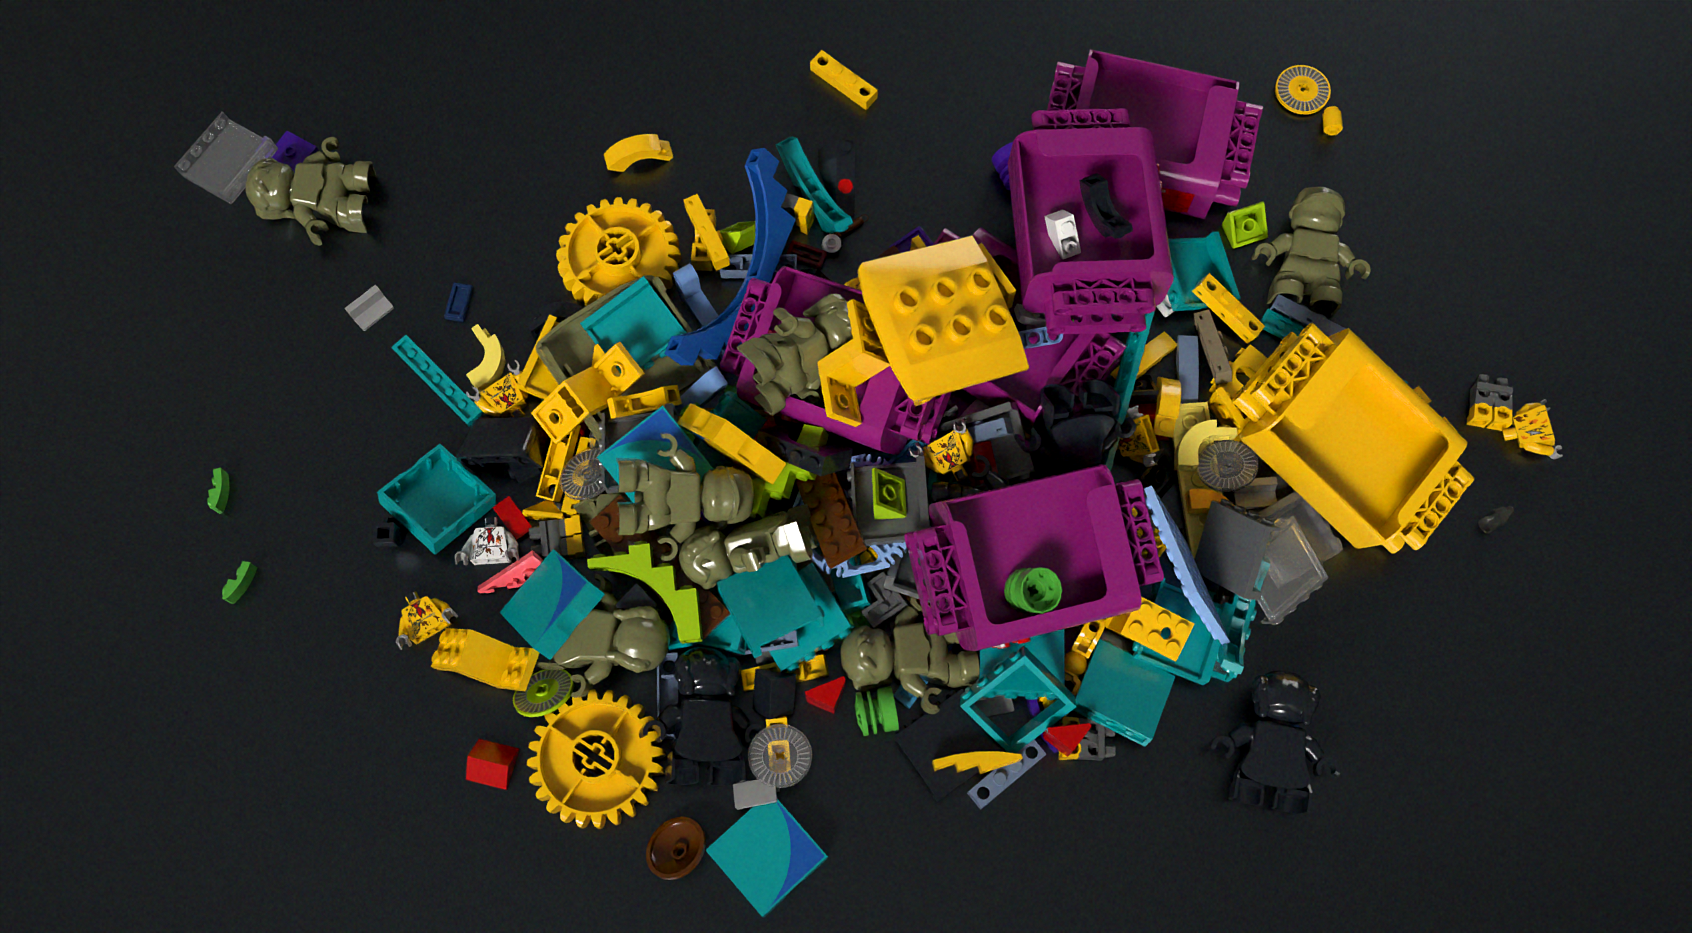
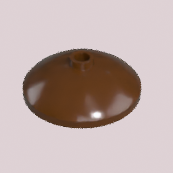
[646,817,706,880]

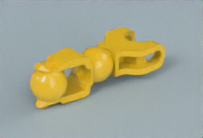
[1037,619,1105,716]

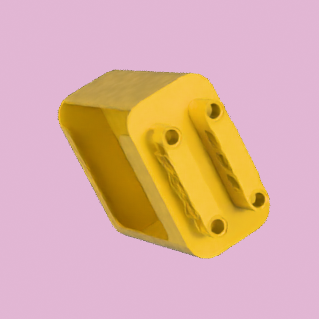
[1232,322,1474,554]

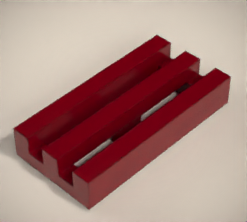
[786,240,828,270]

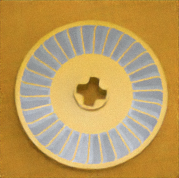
[1275,65,1331,114]

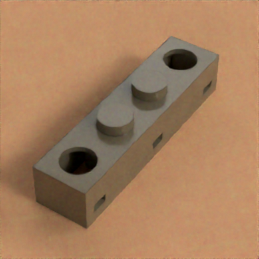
[1194,310,1232,385]

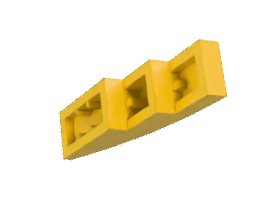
[1111,331,1177,379]
[741,654,829,691]
[932,751,1023,774]

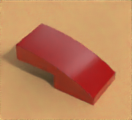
[492,496,532,540]

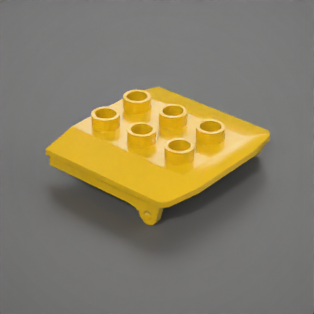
[858,236,1029,406]

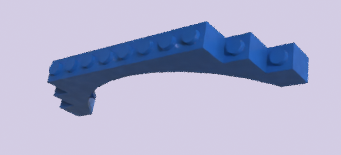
[664,148,796,365]

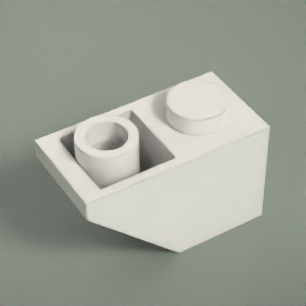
[1044,210,1081,260]

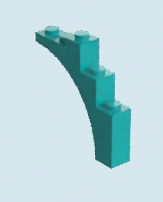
[776,136,853,233]
[1216,556,1270,674]

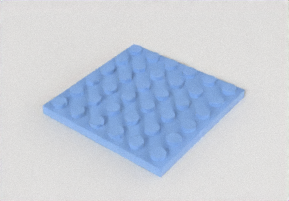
[1144,485,1230,645]

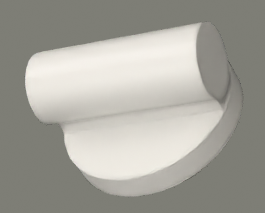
[821,234,842,253]

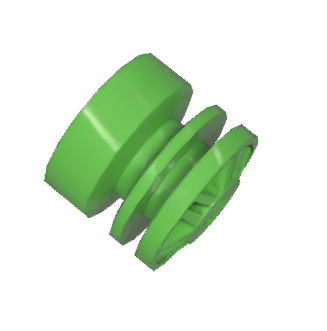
[1004,567,1062,614]
[855,686,899,736]

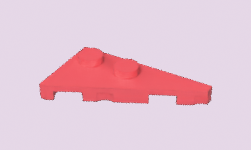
[477,550,543,594]

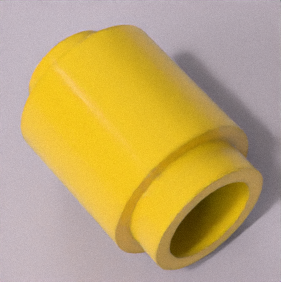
[1322,106,1343,135]

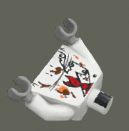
[455,517,520,565]

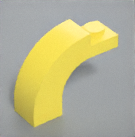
[466,324,505,394]
[1174,420,1237,471]

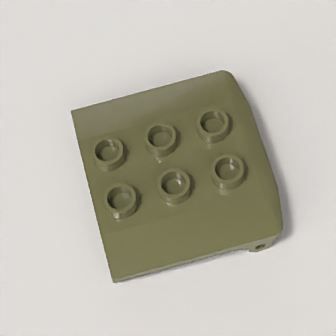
[536,275,722,443]

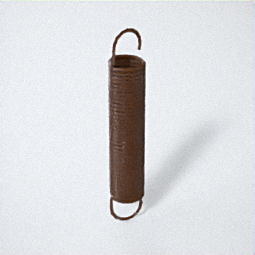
[832,214,869,238]

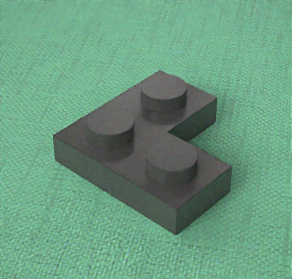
[861,572,907,629]

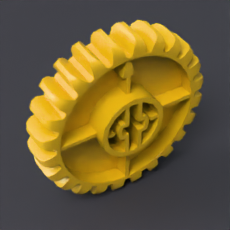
[556,197,681,306]
[527,689,666,829]

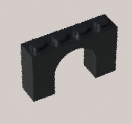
[757,423,853,477]

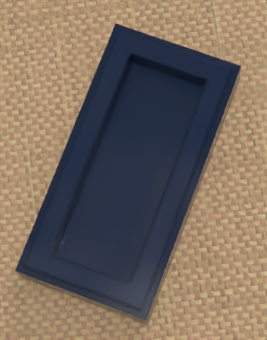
[444,282,473,322]

